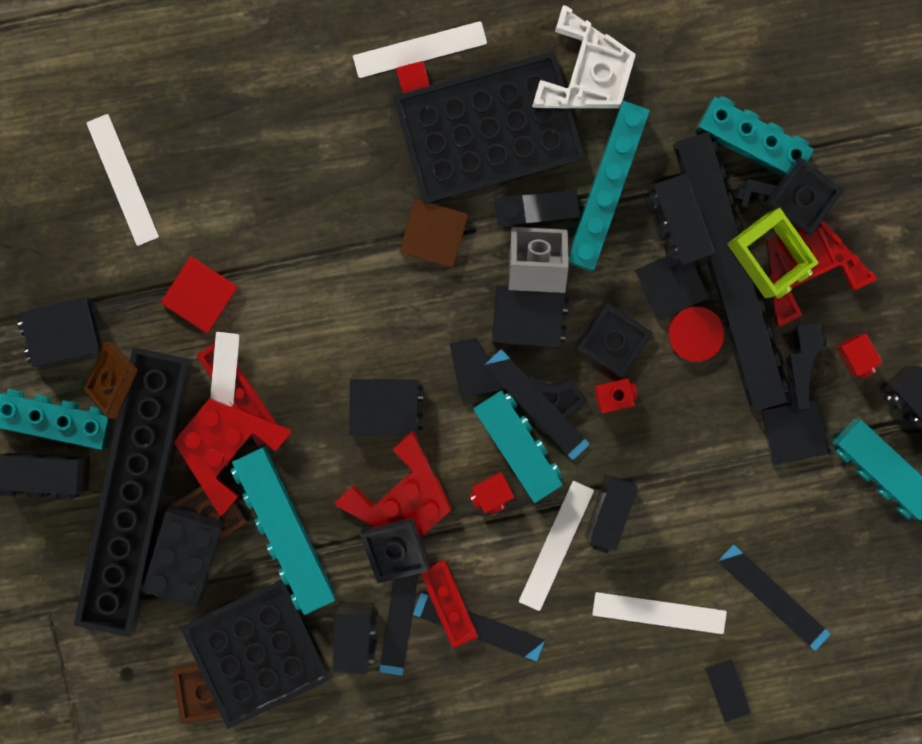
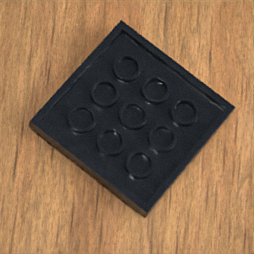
[180,579,330,729]

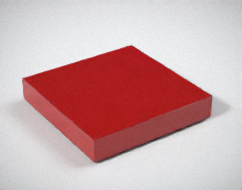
[160,256,239,333]

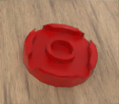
[668,307,724,362]

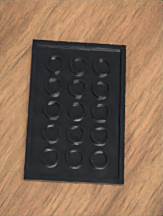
[393,51,585,204]

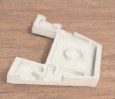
[532,5,636,108]

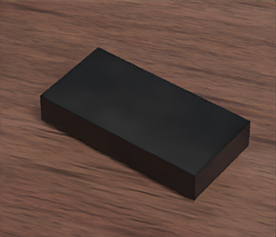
[705,659,751,722]

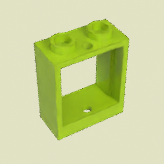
[727,208,819,299]

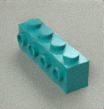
[695,96,814,177]
[0,389,113,450]

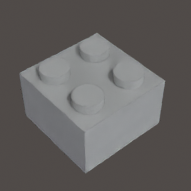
[509,227,568,293]

